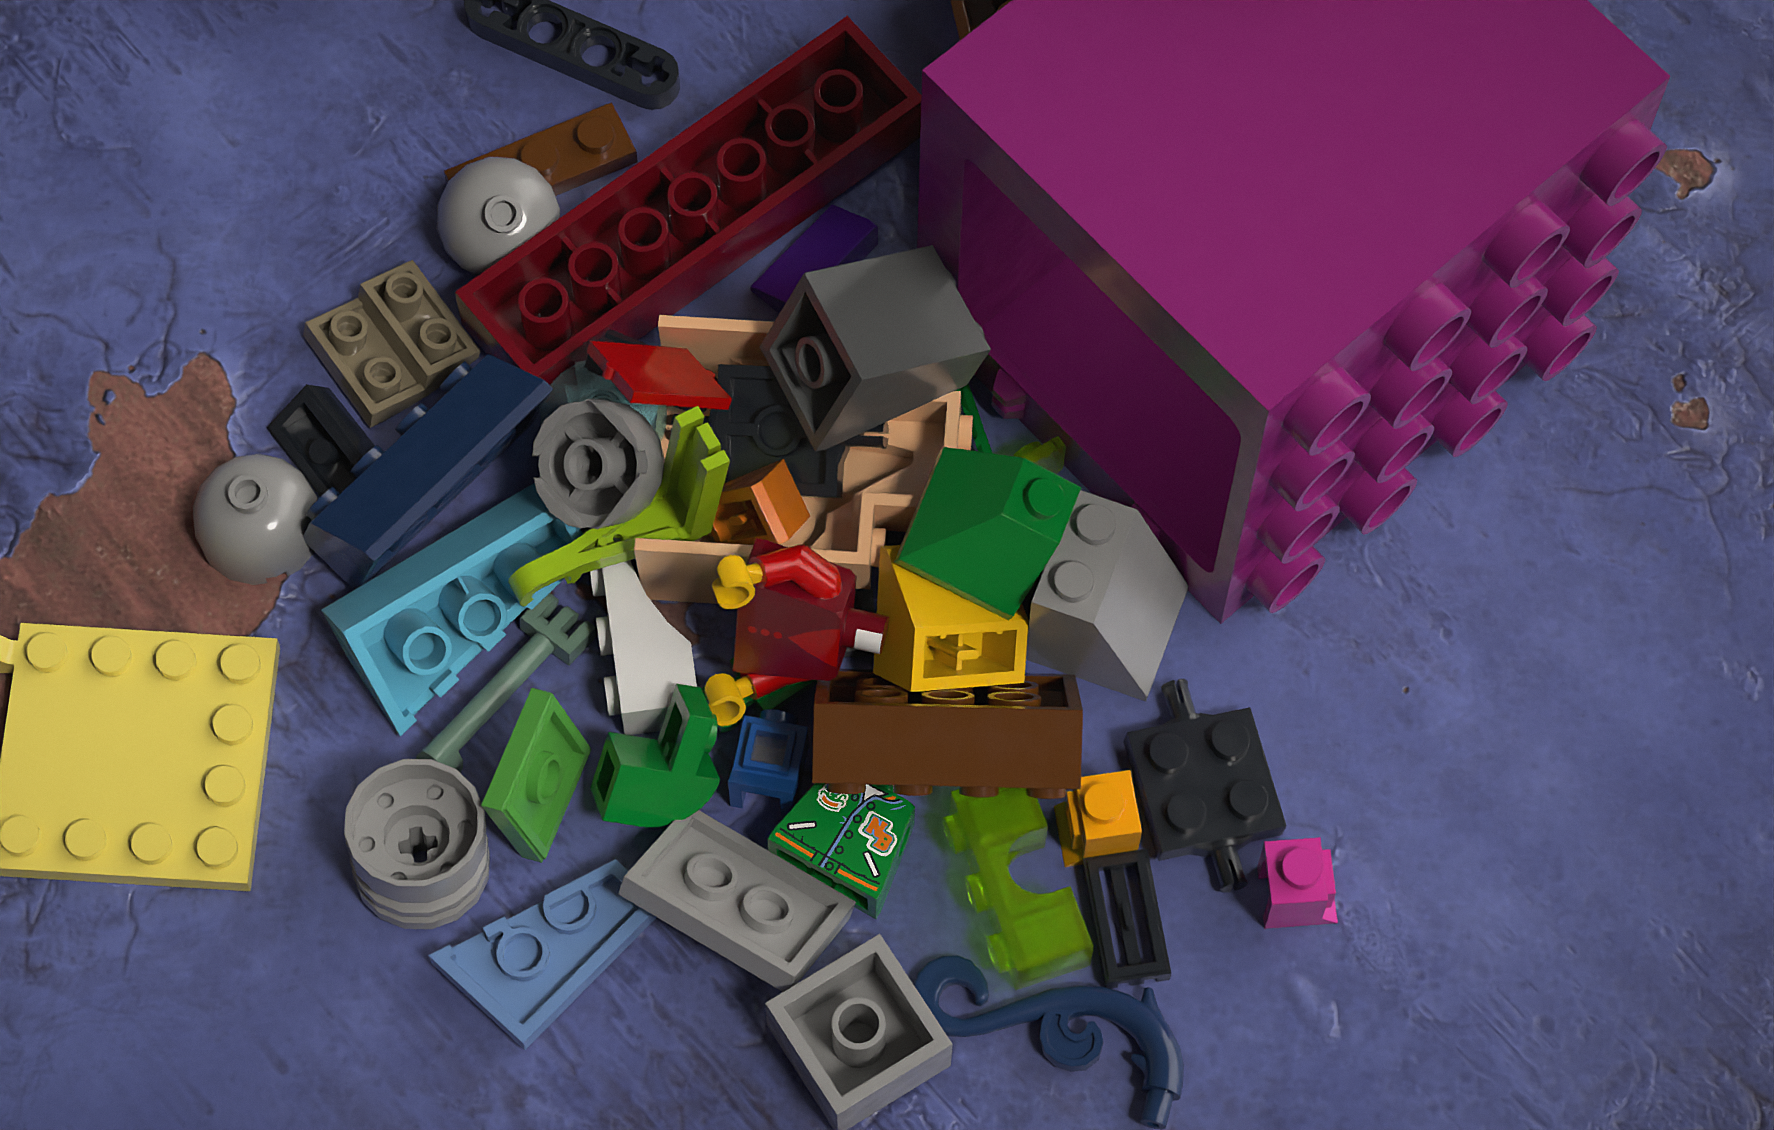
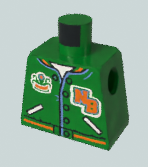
[768,783,915,919]

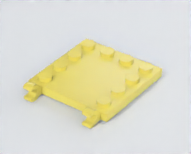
[0,623,280,891]

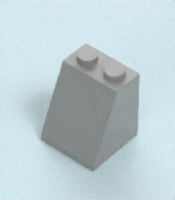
[1026,490,1189,701]

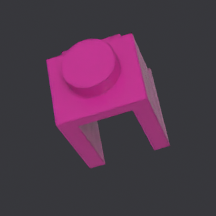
[1257,837,1338,929]

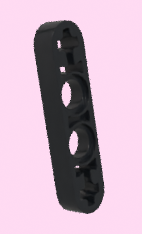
[464,0,680,110]

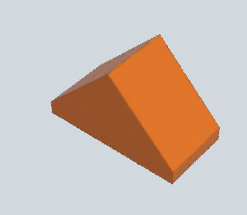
[711,459,811,545]

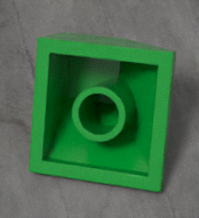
[894,447,1082,620]

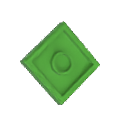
[481,688,591,863]

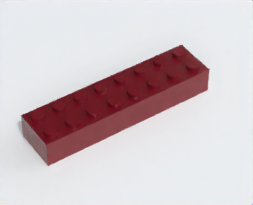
[455,15,922,409]

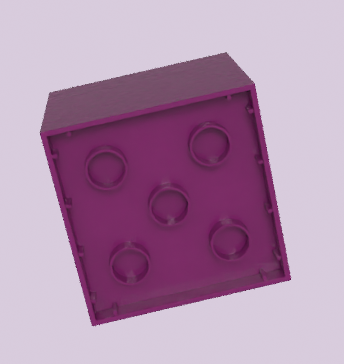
[917,0,1670,624]

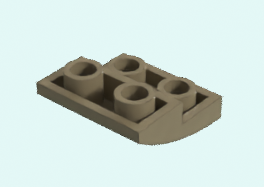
[303,260,480,428]

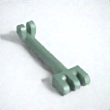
[416,593,598,773]

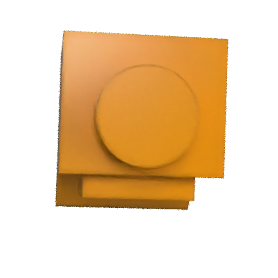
[1054,770,1142,867]

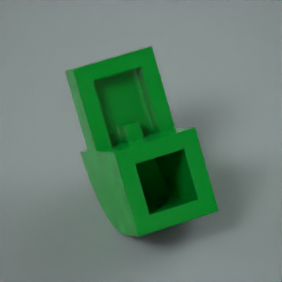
[590,683,720,827]

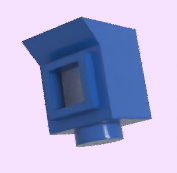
[728,709,809,816]

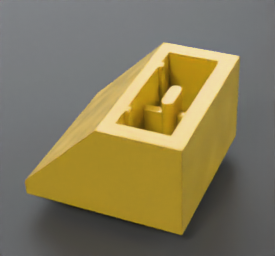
[873,545,1029,692]

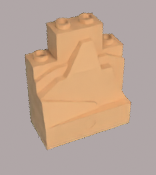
[634,315,973,604]

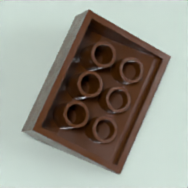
[812,669,1083,799]

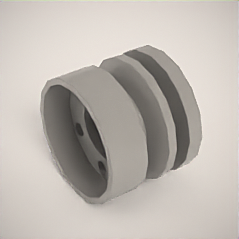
[344,759,490,929]

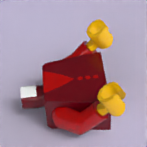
[704,538,889,726]

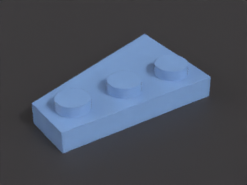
[428,859,657,1050]

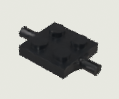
[671,364,889,498]
[1123,679,1287,892]

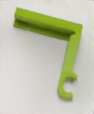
[508,406,730,606]

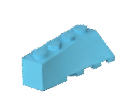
[321,483,583,736]

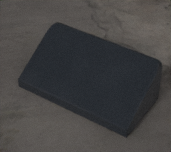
[267,384,375,497]

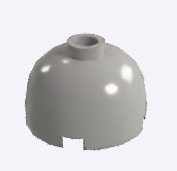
[436,157,560,276]
[532,398,665,529]
[193,454,318,585]

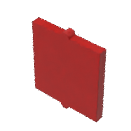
[587,341,732,410]

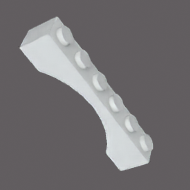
[566,361,697,735]

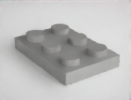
[618,810,856,992]

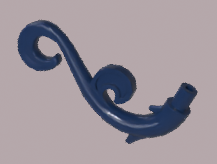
[913,955,1184,1130]

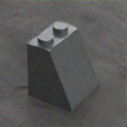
[760,245,991,452]

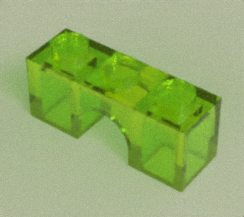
[942,787,1093,991]

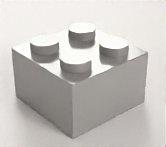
[765,934,953,1130]

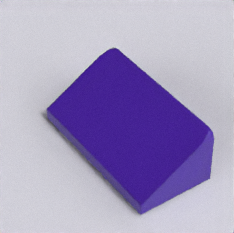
[750,204,878,313]

